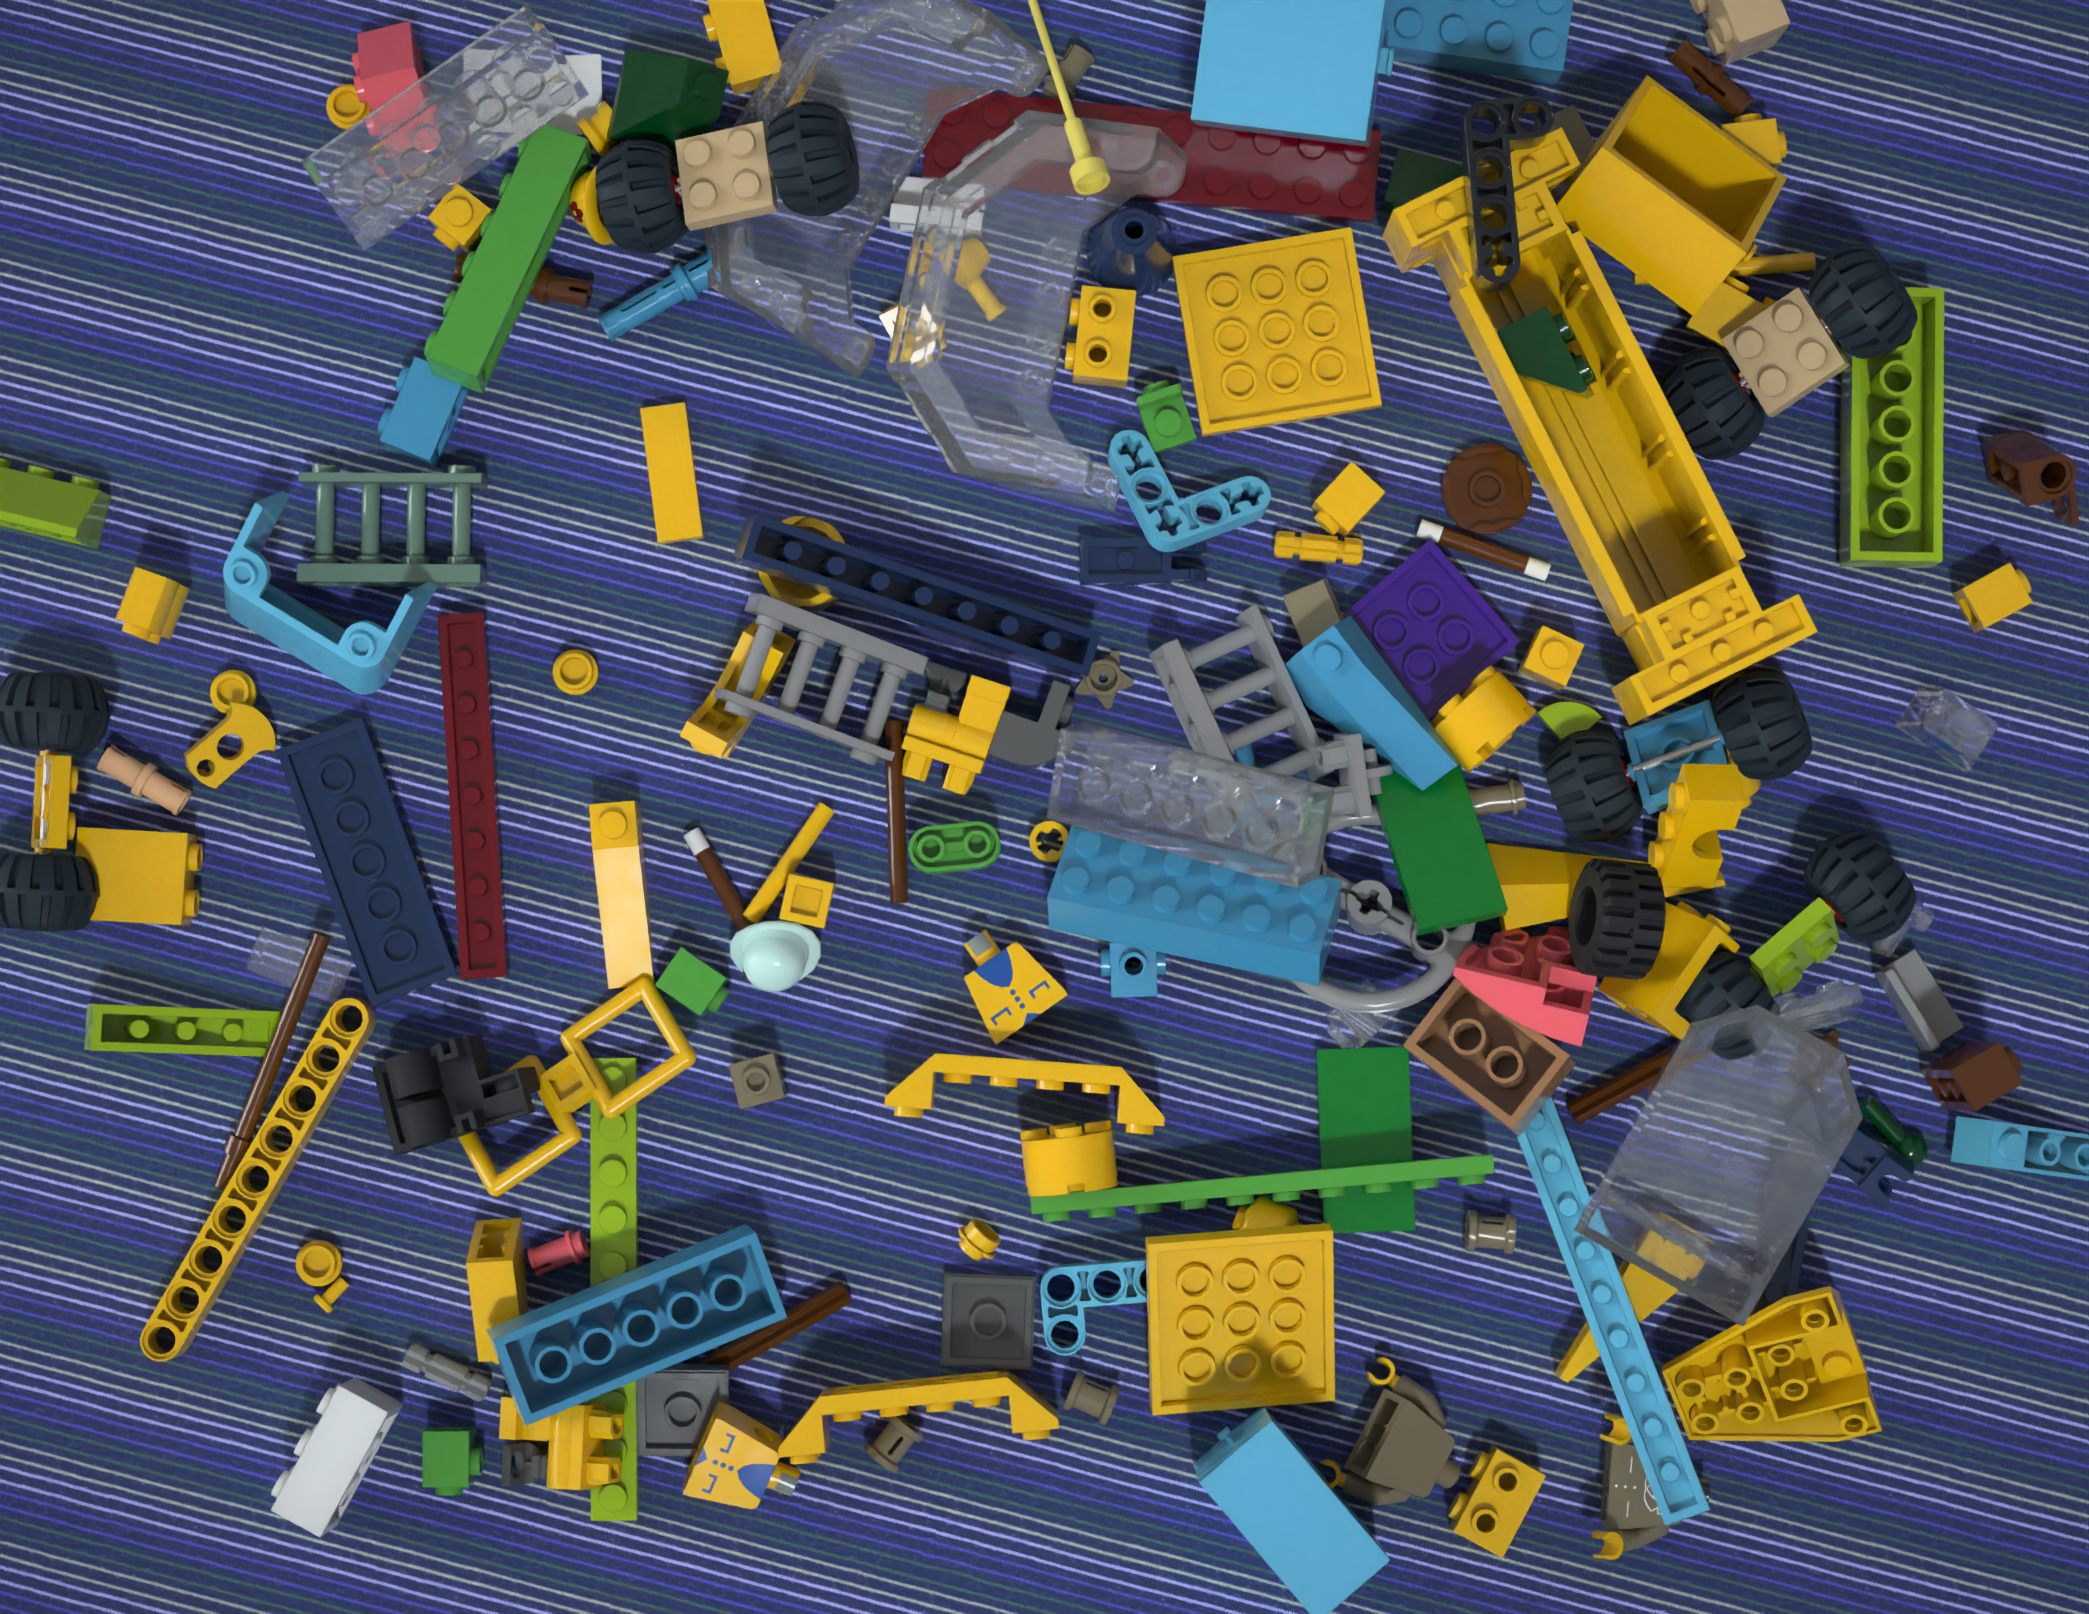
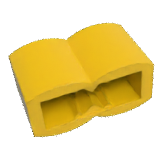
[115,567,190,645]

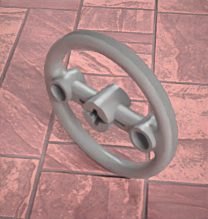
[1271,803,1476,1014]

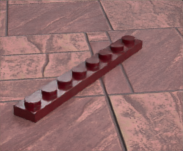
[437,612,509,980]

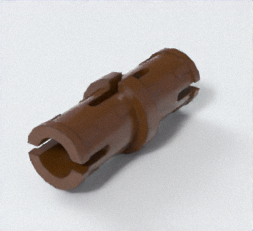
[1668,39,1754,120]

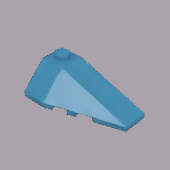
[1285,616,1460,791]

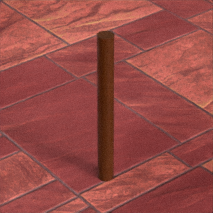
[884,721,908,904]

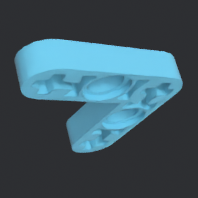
[1107,430,1271,552]

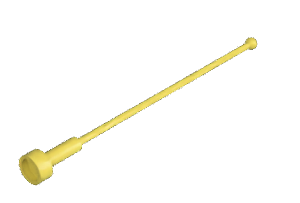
[1028,0,1110,195]

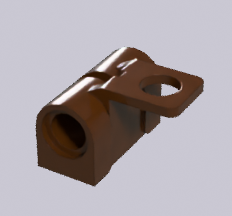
[1983,430,2079,527]

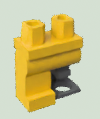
[901,660,1013,795]
[499,1396,624,1491]

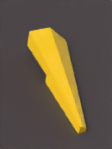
[1486,843,1725,931]

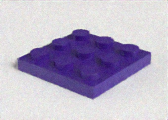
[1342,539,1521,721]

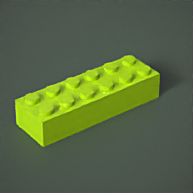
[1839,287,1944,568]

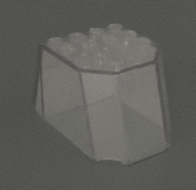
[1574,1004,1863,1326]

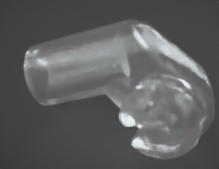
[1871,901,1934,957]

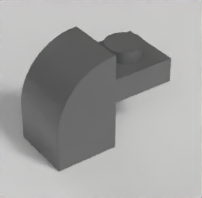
[988,680,1076,769]

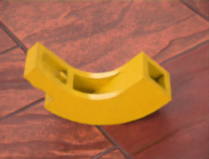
[680,619,796,758]

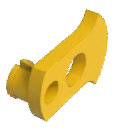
[184,700,276,789]

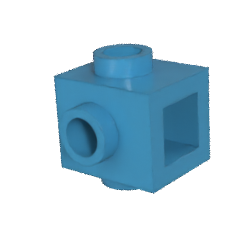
[1101,942,1166,998]

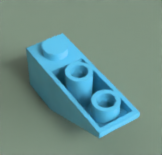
[1951,1116,2089,1181]

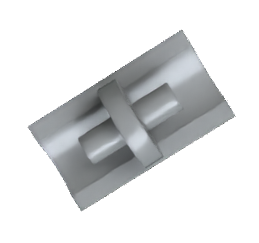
[1314,732,1393,818]

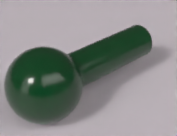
[1858,1095,1928,1166]

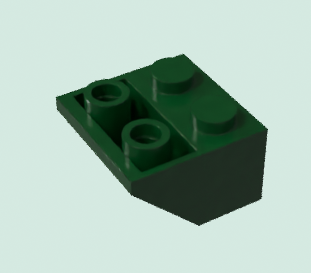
[1497,306,1597,399]

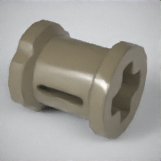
[1464,1210,1516,1254]
[1062,1370,1121,1425]
[863,1416,924,1474]

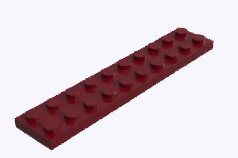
[923,87,1382,224]

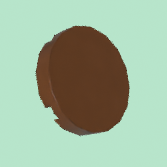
[1441,445,1532,535]

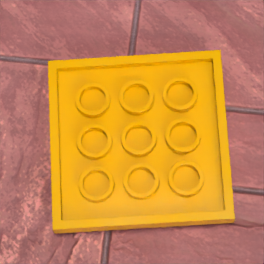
[1172,227,1382,437]
[1145,1223,1335,1416]

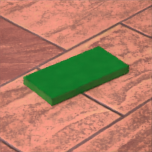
[1372,762,1508,936]
[1316,1046,1416,1233]

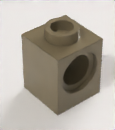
[728,1053,788,1110]

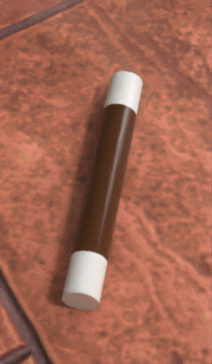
[1416,519,1551,581]
[683,827,754,931]

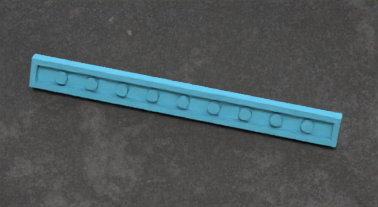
[1517,1095,1711,1526]

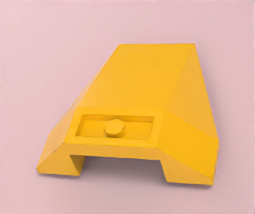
[1662,1286,1882,1442]

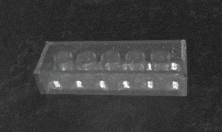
[301,5,589,251]
[1046,722,1335,888]

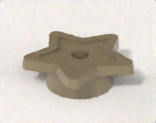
[1075,651,1134,709]

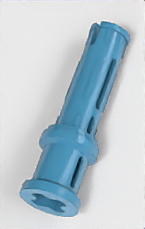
[597,244,732,342]

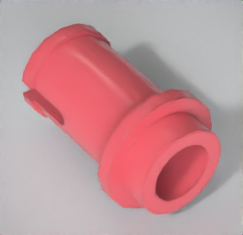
[528,1230,590,1276]

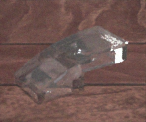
[245,926,354,1004]

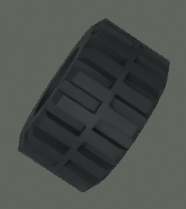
[1568,858,1666,980]

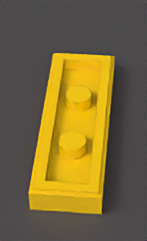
[640,402,704,544]

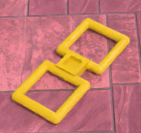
[458,978,696,1197]

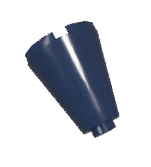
[1087,207,1177,297]

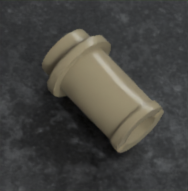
[1042,44,1095,100]
[1468,779,1526,816]

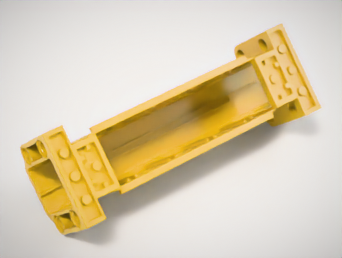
[1382,127,1818,726]

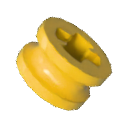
[1029,821,1069,862]

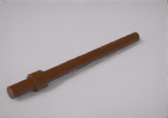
[213,931,331,1190]

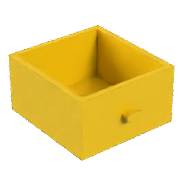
[1556,75,1787,316]

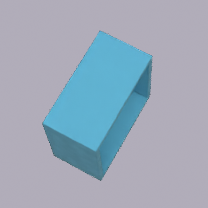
[1191,0,1395,147]
[1193,1407,1390,1614]

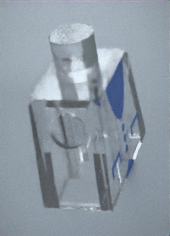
[1895,688,1999,774]

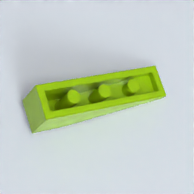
[84,1004,280,1057]

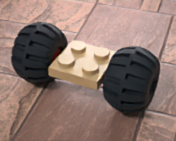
[595,101,860,254]
[1659,244,1918,460]

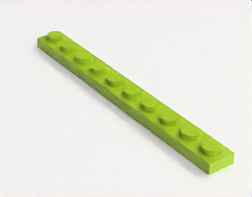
[590,1058,639,1521]

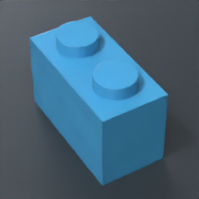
[378,357,470,468]

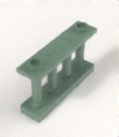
[297,465,488,588]

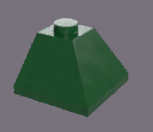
[607,49,729,160]

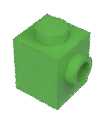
[422,1427,483,1496]

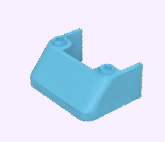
[223,491,438,695]

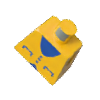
[964,929,1068,1045]
[683,1400,800,1509]

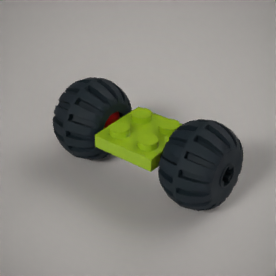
[1675,831,1916,1060]

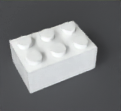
[271,1377,403,1537]

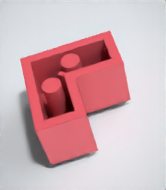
[351,21,440,157]

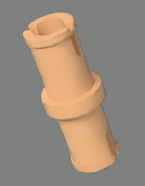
[97,744,192,816]

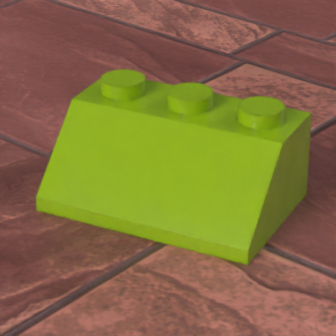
[0,458,111,549]

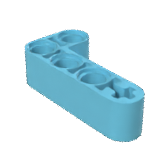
[1040,1257,1147,1356]

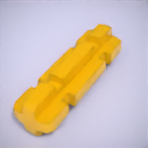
[1274,531,1364,566]

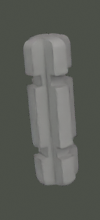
[403,1344,492,1401]

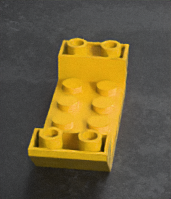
[884,1053,1165,1135]
[778,1369,1059,1464]

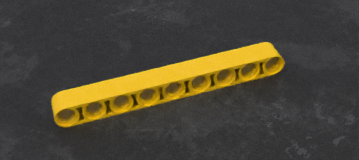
[140,998,377,1362]

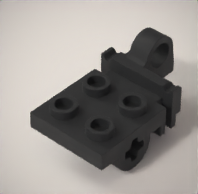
[372,1034,541,1155]

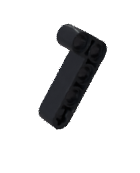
[1459,96,1554,292]

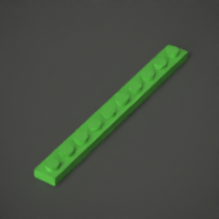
[1030,1154,1495,1222]

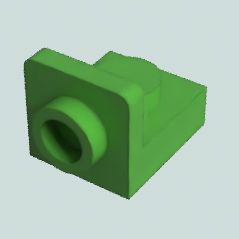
[1136,380,1197,454]

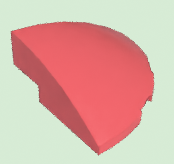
[1453,926,1597,1047]

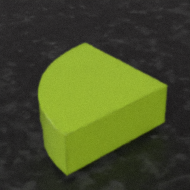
[1536,702,1602,740]

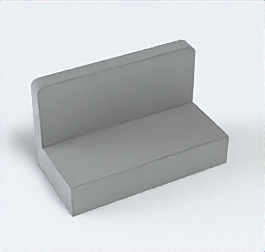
[1873,949,1964,1051]

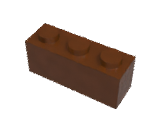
[1920,1042,2024,1112]

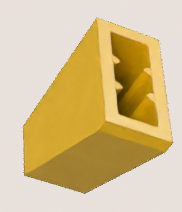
[466,1217,528,1364]

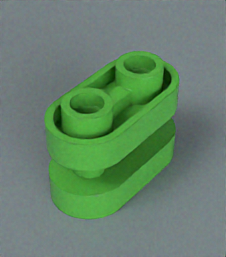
[908,821,1001,874]

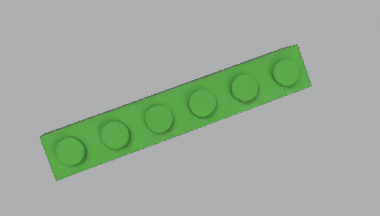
[424,121,592,394]

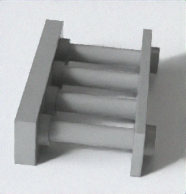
[713,593,929,766]
[1149,604,1334,821]

